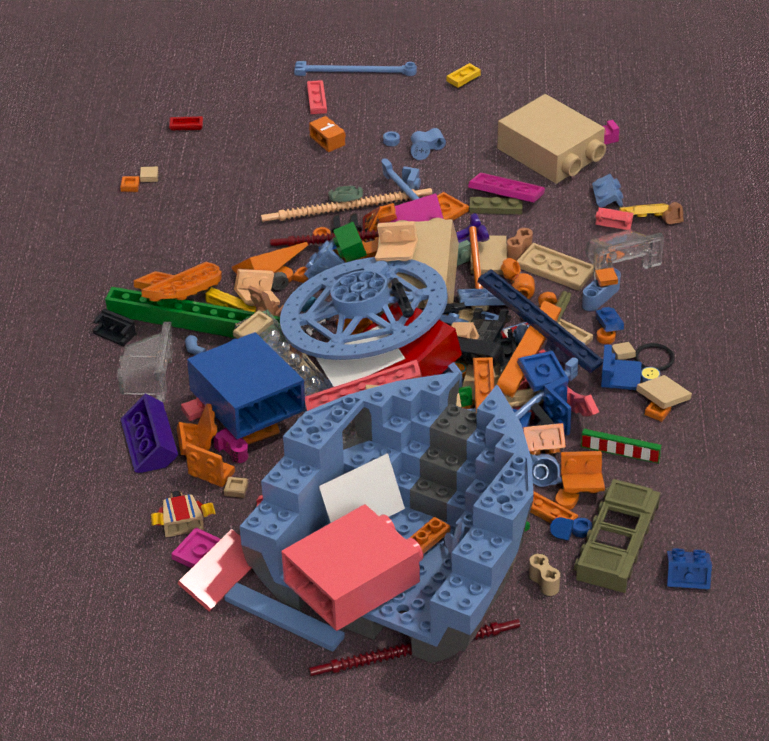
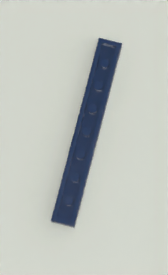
[477,269,604,373]

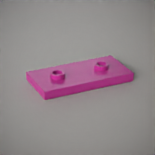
[468,172,545,202]

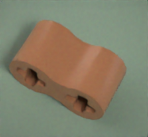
[507,228,533,261]

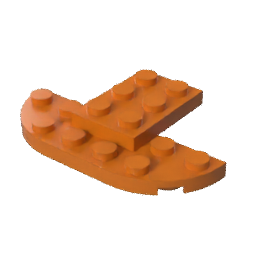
[134,262,222,301]

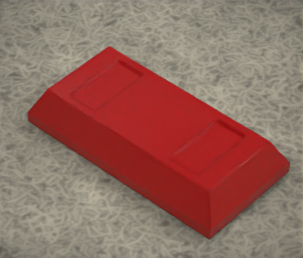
[169,116,203,131]

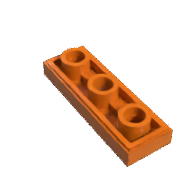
[409,517,451,554]

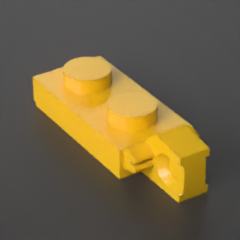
[619,203,669,217]

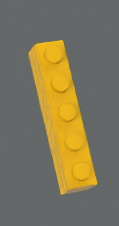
[205,287,256,312]

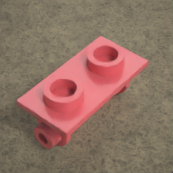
[595,207,634,231]

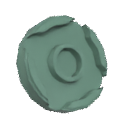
[328,186,363,202]

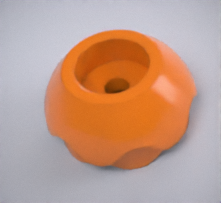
[501,258,521,280]

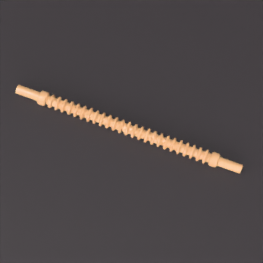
[261,188,432,222]

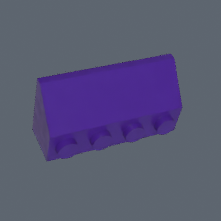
[121,393,178,473]

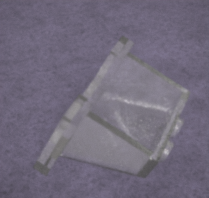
[586,229,664,280]
[117,322,174,402]

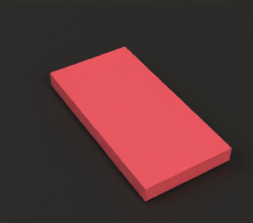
[178,529,252,612]

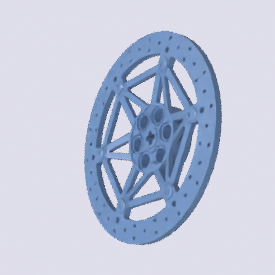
[280,257,448,360]

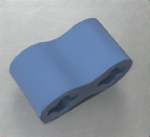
[411,128,446,150]

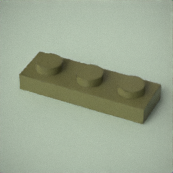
[470,197,522,214]

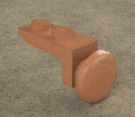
[248,286,284,317]

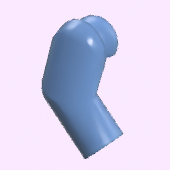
[185,335,206,355]

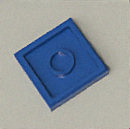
[517,351,569,392]

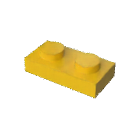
[446,63,481,88]

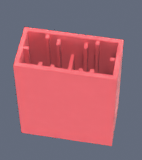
[282,504,423,631]

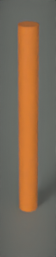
[469,226,483,289]

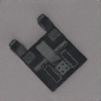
[471,308,512,342]

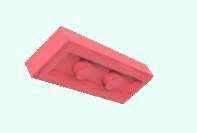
[307,80,327,114]

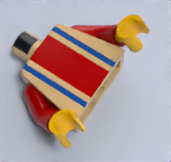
[151,491,216,537]

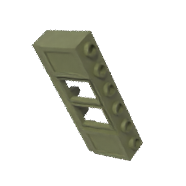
[574,479,661,593]

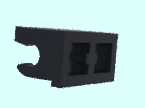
[93,309,136,346]

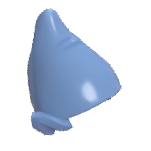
[530,454,562,487]

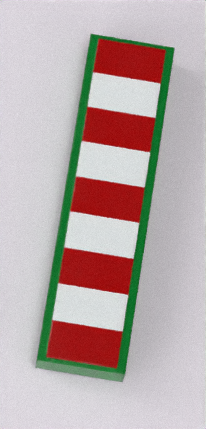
[581,428,662,464]

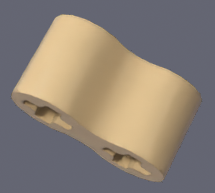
[529,554,560,596]

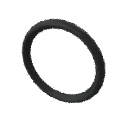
[635,343,675,371]

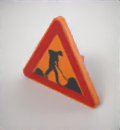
[363,206,382,242]

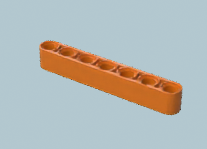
[496,300,562,398]

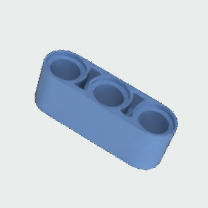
[582,268,621,311]

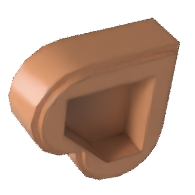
[662,202,684,224]

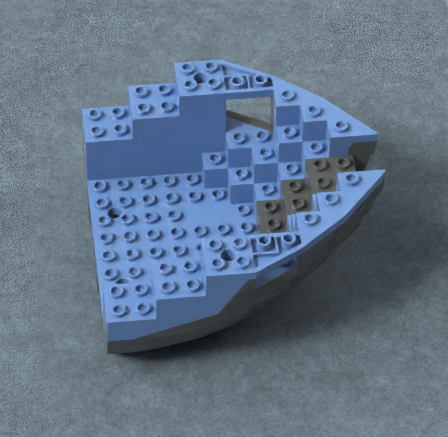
[240,372,533,663]

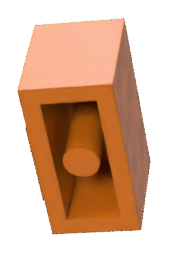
[309,116,346,152]

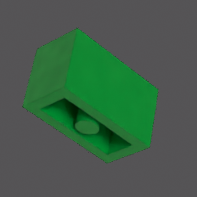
[333,222,367,262]

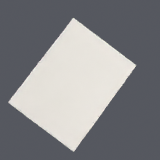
[316,326,405,387]
[319,453,405,523]

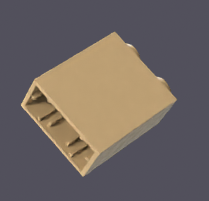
[497,94,606,184]
[377,218,459,315]

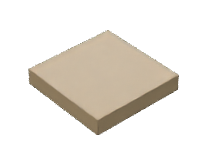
[636,375,692,409]

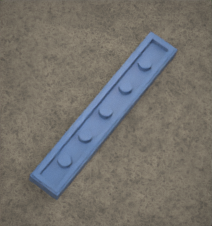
[225,582,345,652]

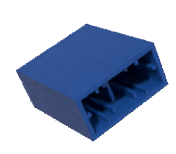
[187,332,306,439]

